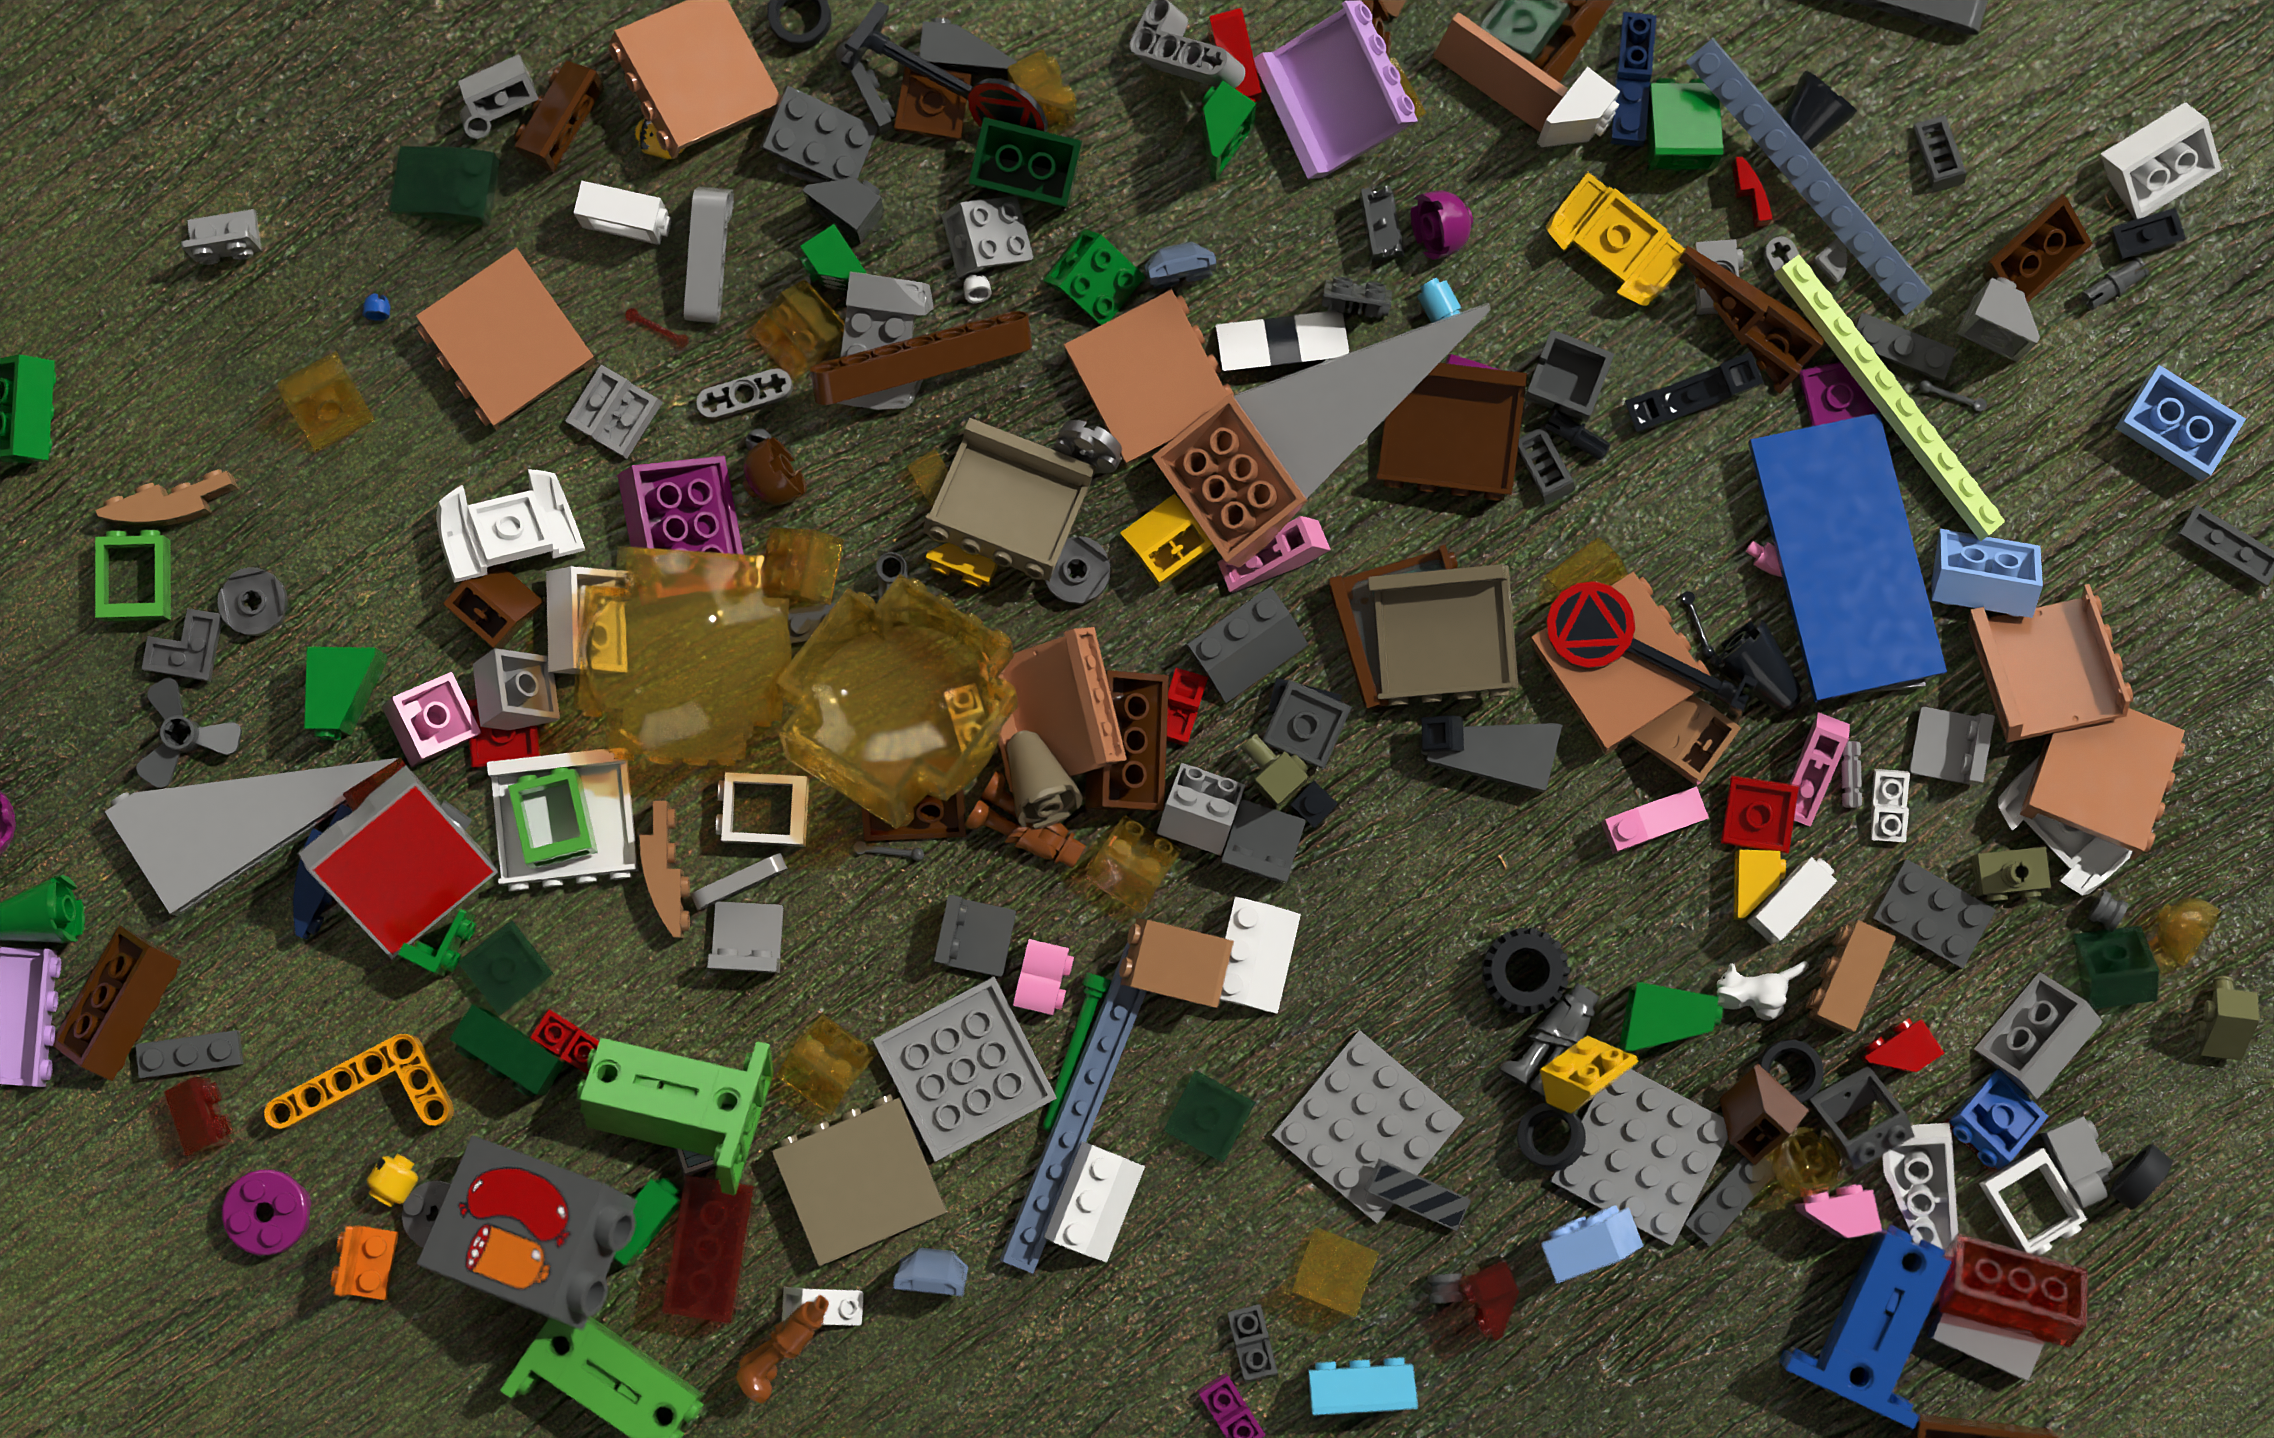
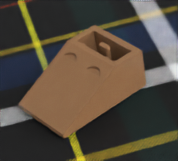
[1629,695,1741,786]

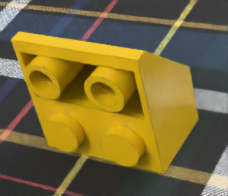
[1120,494,1214,588]
[1540,1035,1638,1114]

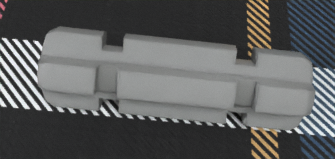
[1841,741,1862,808]

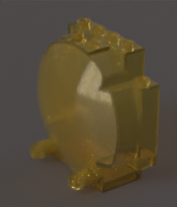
[573,546,791,766]
[775,574,1018,829]

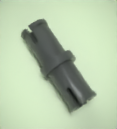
[2081,257,2149,310]

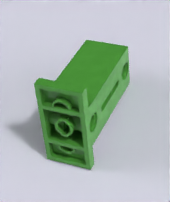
[577,1038,774,1195]
[500,1316,704,1438]

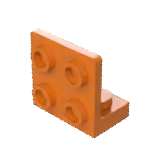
[331,1225,399,1300]

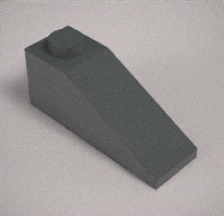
[919,18,1021,78]

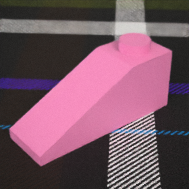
[1218,516,1330,593]
[1790,712,1850,827]
[1601,786,1709,854]

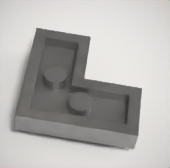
[141,608,223,682]

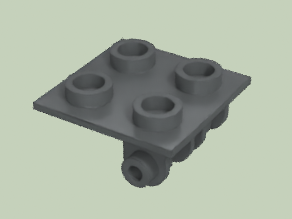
[1322,276,1392,319]

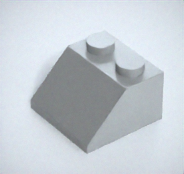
[473,648,560,730]

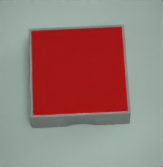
[299,765,498,959]

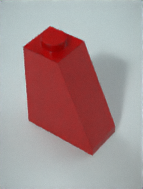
[1208,8,1262,105]

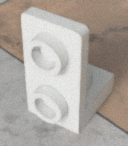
[782,1287,863,1325]

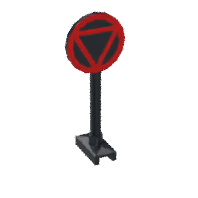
[841,1,1048,132]
[1546,581,1758,724]

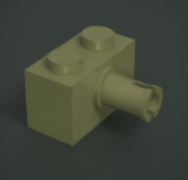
[1241,734,1309,810]
[1972,847,2051,902]
[2195,976,2260,1060]

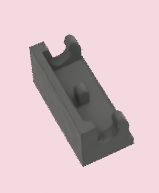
[1359,186,1404,262]

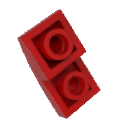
[529,1008,599,1074]

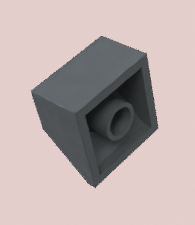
[802,178,885,243]

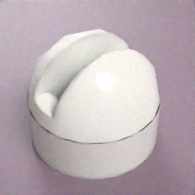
[963,274,992,303]

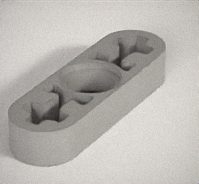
[696,368,793,420]
[691,853,788,910]

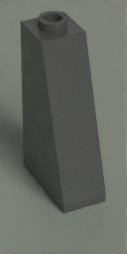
[1421,723,1562,793]

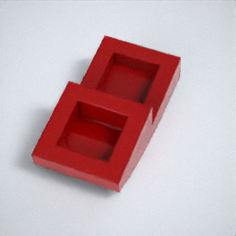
[1731,156,1772,228]
[1166,668,1208,747]

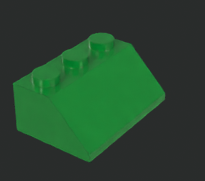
[1200,81,1256,181]
[0,354,56,463]

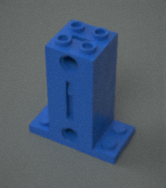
[1778,1225,1951,1429]

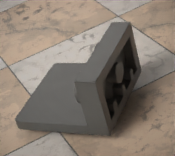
[1221,800,1305,885]
[934,894,1016,977]

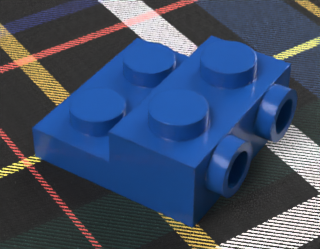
[1948,1069,2049,1170]

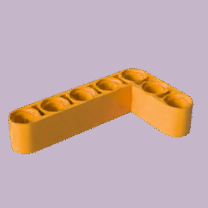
[264,1034,454,1129]

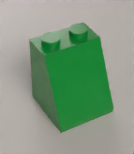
[1647,78,1723,170]
[304,647,387,742]
[1618,982,1723,1052]

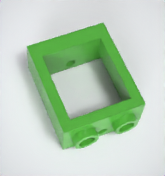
[95,530,171,622]
[508,767,598,869]

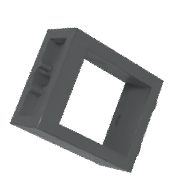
[1809,1065,1915,1170]

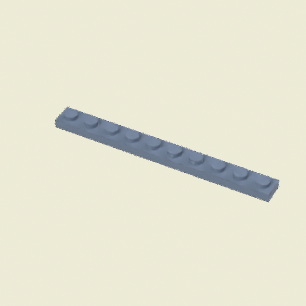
[1686,37,1932,315]
[999,941,1147,1273]

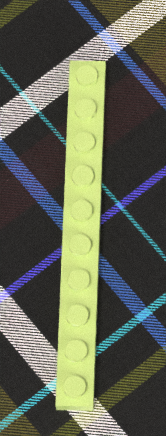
[1774,255,2005,541]

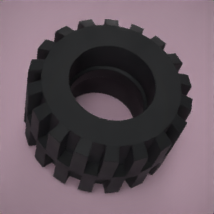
[1481,928,1570,1015]

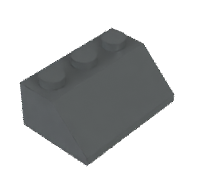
[1187,586,1309,703]

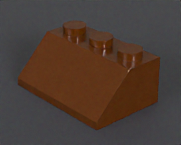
[514,60,605,173]
[1982,194,2093,304]
[860,759,966,841]

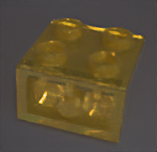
[1290,1227,1378,1318]

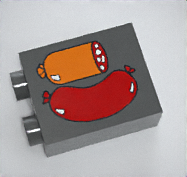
[417,1135,637,1331]

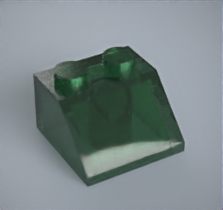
[2073,925,2159,1009]

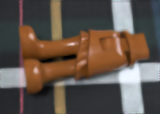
[964,771,1086,869]
[736,1295,829,1403]

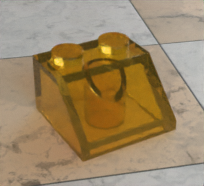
[277,351,375,452]

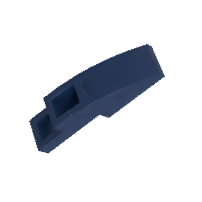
[1610,12,1657,147]
[293,804,355,939]

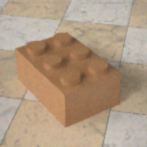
[1806,920,1896,1034]

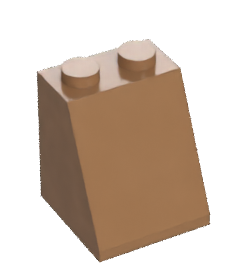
[1119,918,1234,1008]

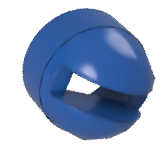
[362,293,390,321]

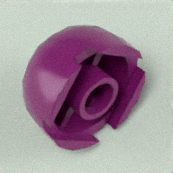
[1410,190,1473,260]

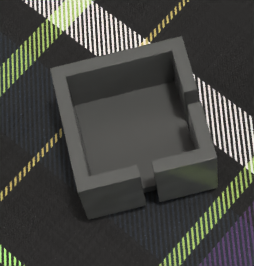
[1524,329,1614,423]

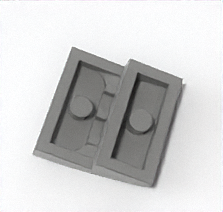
[565,365,662,459]

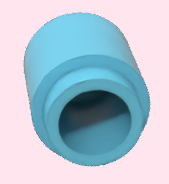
[1417,278,1462,323]

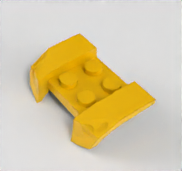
[1546,172,1685,306]

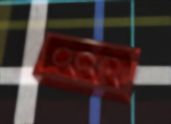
[662,1175,757,1324]
[1939,1233,2088,1348]

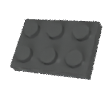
[760,86,878,181]
[1871,859,1996,969]

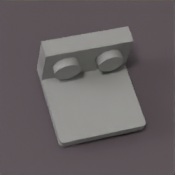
[941,196,1033,279]
[181,209,262,265]
[1909,707,1995,786]
[708,901,784,973]

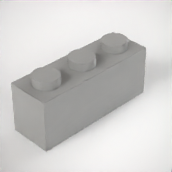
[1927,1296,2044,1381]

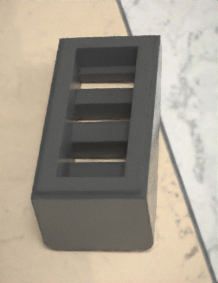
[1913,115,1967,192]
[1518,426,1575,505]

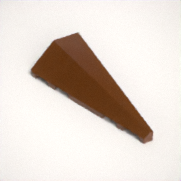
[1509,0,1613,83]
[1678,245,1824,394]

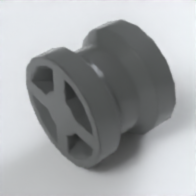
[2087,890,2128,932]
[1427,1273,1463,1303]

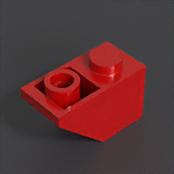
[1859,1018,1945,1073]

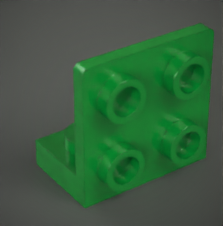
[1043,228,1145,326]
[398,908,477,976]

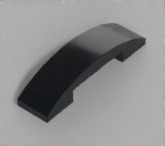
[1625,352,1764,433]

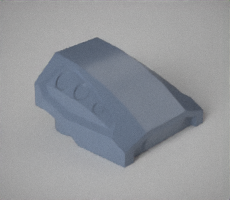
[1144,241,1217,289]
[893,1247,968,1296]

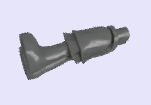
[1499,983,1599,1103]

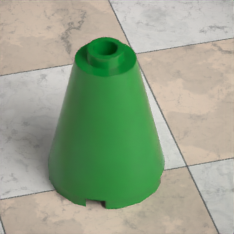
[0,875,85,943]

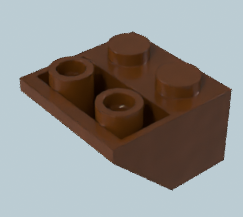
[443,564,544,649]
[1720,1063,1809,1165]

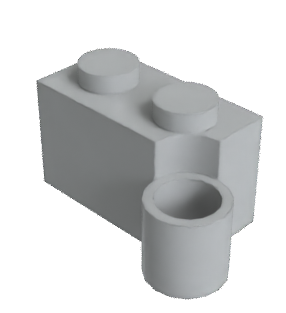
[458,54,539,139]
[2040,1116,2114,1209]

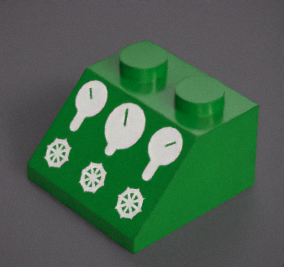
[799,224,867,292]

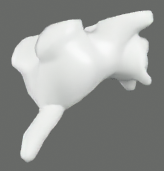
[1716,961,1809,1020]

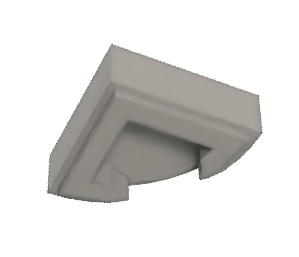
[1813,237,1847,285]

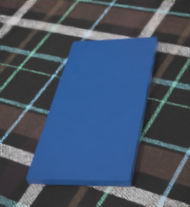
[1748,413,1947,702]

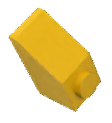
[1733,850,1786,920]

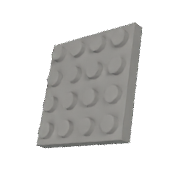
[873,977,1057,1162]
[1272,1030,1465,1224]
[1550,1069,1728,1246]

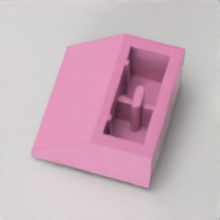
[1795,1184,1882,1238]

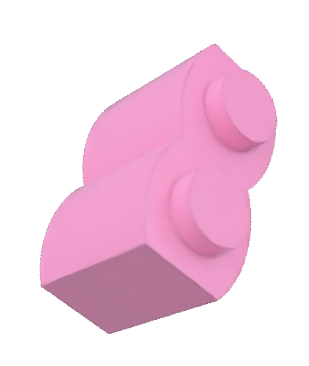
[1013,939,1074,1015]

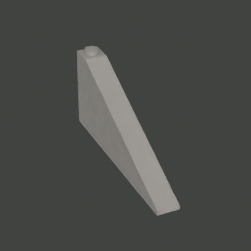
[1233,302,1491,499]
[104,758,405,916]

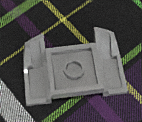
[837,272,934,409]

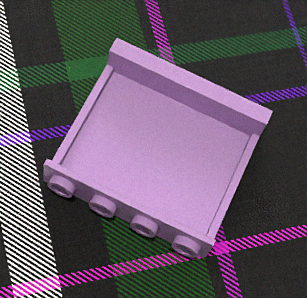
[1254,0,1418,179]
[0,947,61,1087]

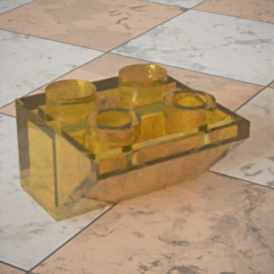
[1007,49,1078,126]
[750,279,845,382]
[757,527,844,605]
[1084,815,1182,914]
[776,1013,877,1115]

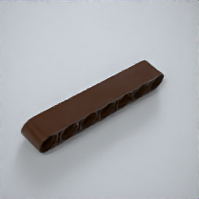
[809,311,1033,405]

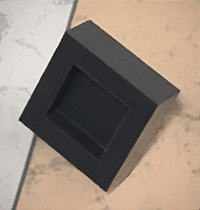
[1290,781,1338,829]

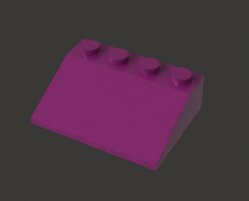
[617,456,750,606]

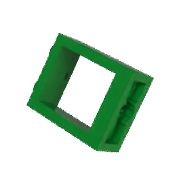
[614,1177,685,1266]

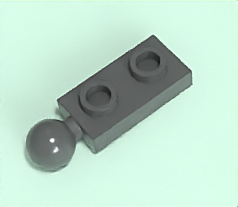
[836,41,895,135]

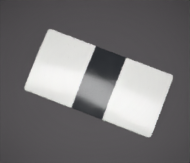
[1216,311,1350,371]

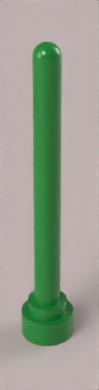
[1043,972,1112,1132]

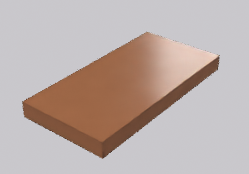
[1433,12,1569,133]

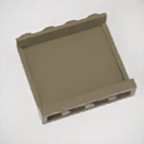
[923,418,1096,582]
[1369,564,1518,706]
[772,1094,948,1266]

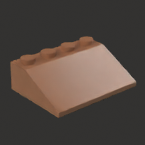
[1152,394,1308,568]

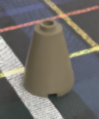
[1007,730,1083,828]

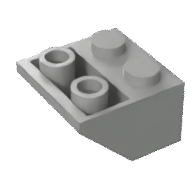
[1157,763,1245,856]

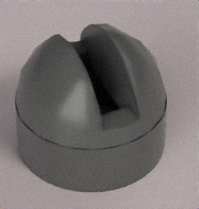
[745,429,772,451]

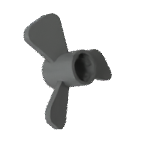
[136,678,242,788]

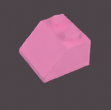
[382,672,481,768]

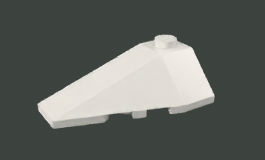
[1882,1123,1960,1267]

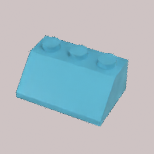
[1308,1357,1418,1415]

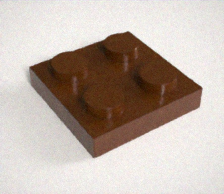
[894,66,972,141]

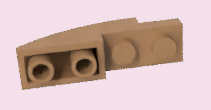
[96,470,238,527]
[639,801,690,939]

